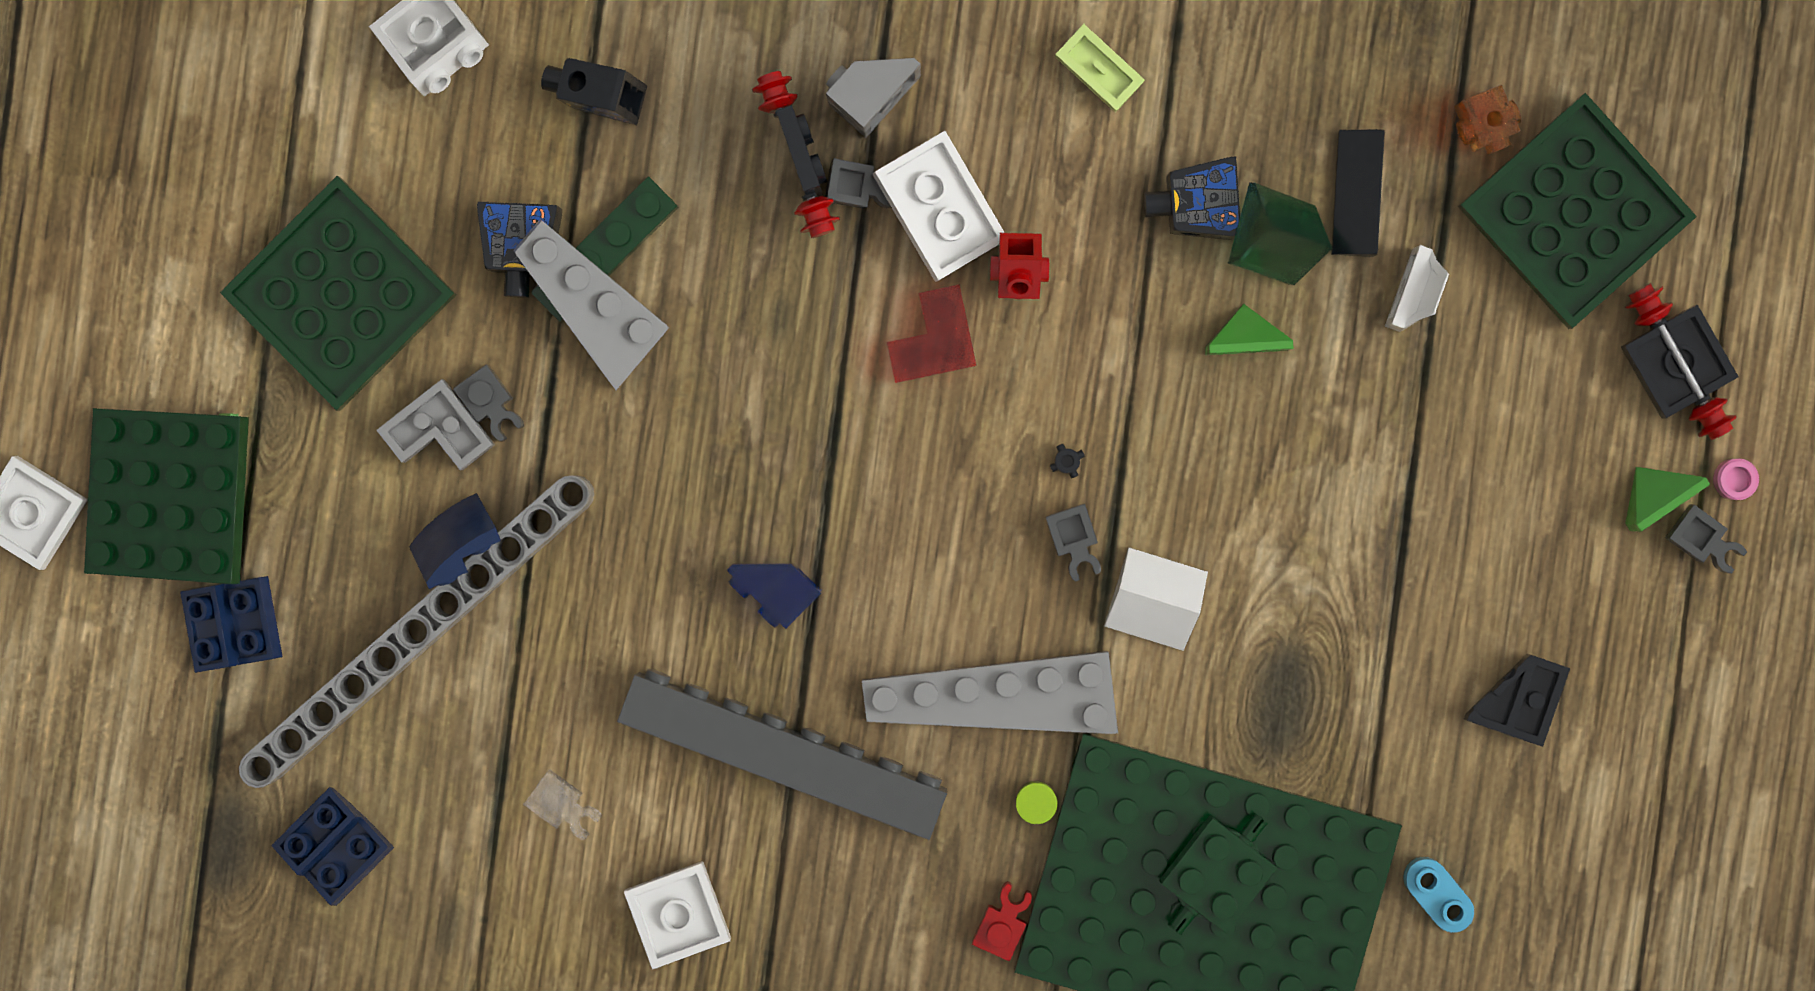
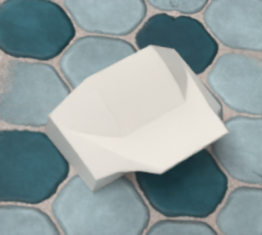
[1385,245,1449,332]

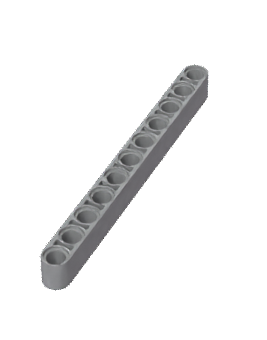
[239,475,594,788]

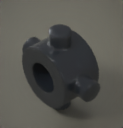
[1050,444,1085,479]

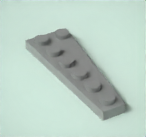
[862,651,1118,734]

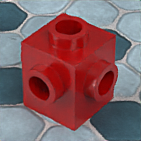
[990,233,1049,299]

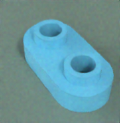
[1403,857,1474,933]

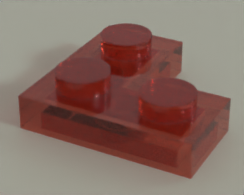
[887,284,977,384]

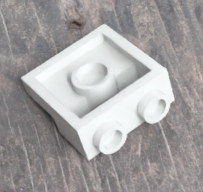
[369,0,489,97]

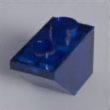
[727,563,823,629]

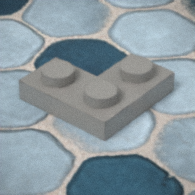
[377,379,495,470]

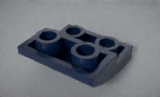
[409,493,501,589]
[180,576,283,673]
[271,787,394,906]

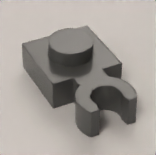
[825,158,892,209]
[453,364,524,441]
[1045,504,1101,582]
[1665,504,1747,574]

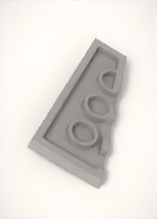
[513,219,669,390]

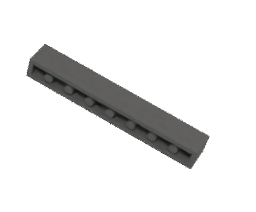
[617,669,947,840]

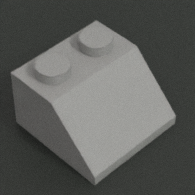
[826,58,921,138]

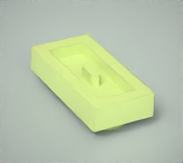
[1055,24,1145,113]

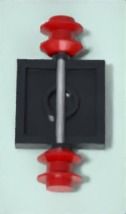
[752,71,840,238]
[1621,283,1739,440]

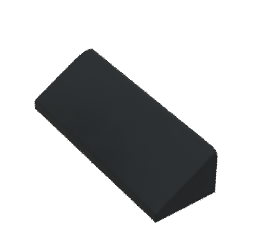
[1331,129,1385,257]

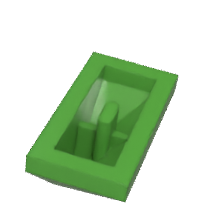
[1205,304,1294,355]
[1625,467,1710,532]

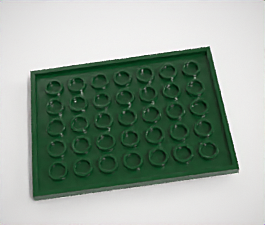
[1014,733,1402,991]

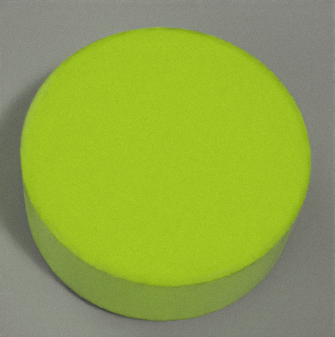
[1016,781,1057,824]

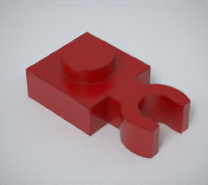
[972,881,1032,962]

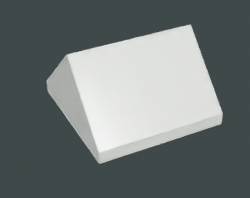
[1104,547,1208,651]

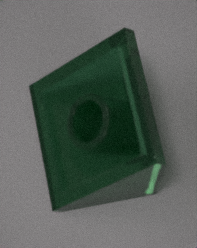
[1228,182,1332,285]

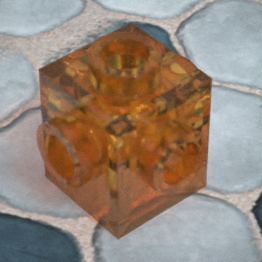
[1454,85,1521,155]

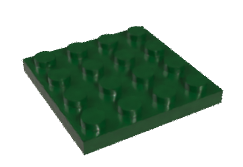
[1458,93,1697,329]
[220,176,457,411]
[84,408,249,584]

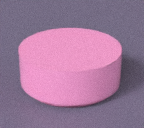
[1713,459,1759,500]

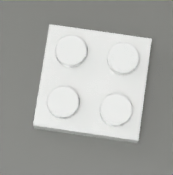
[0,456,88,570]
[624,861,731,970]

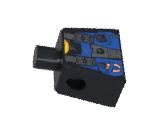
[541,58,647,126]
[1144,156,1242,240]
[477,202,563,298]

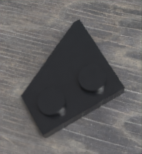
[1464,654,1570,747]

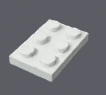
[872,131,1005,282]

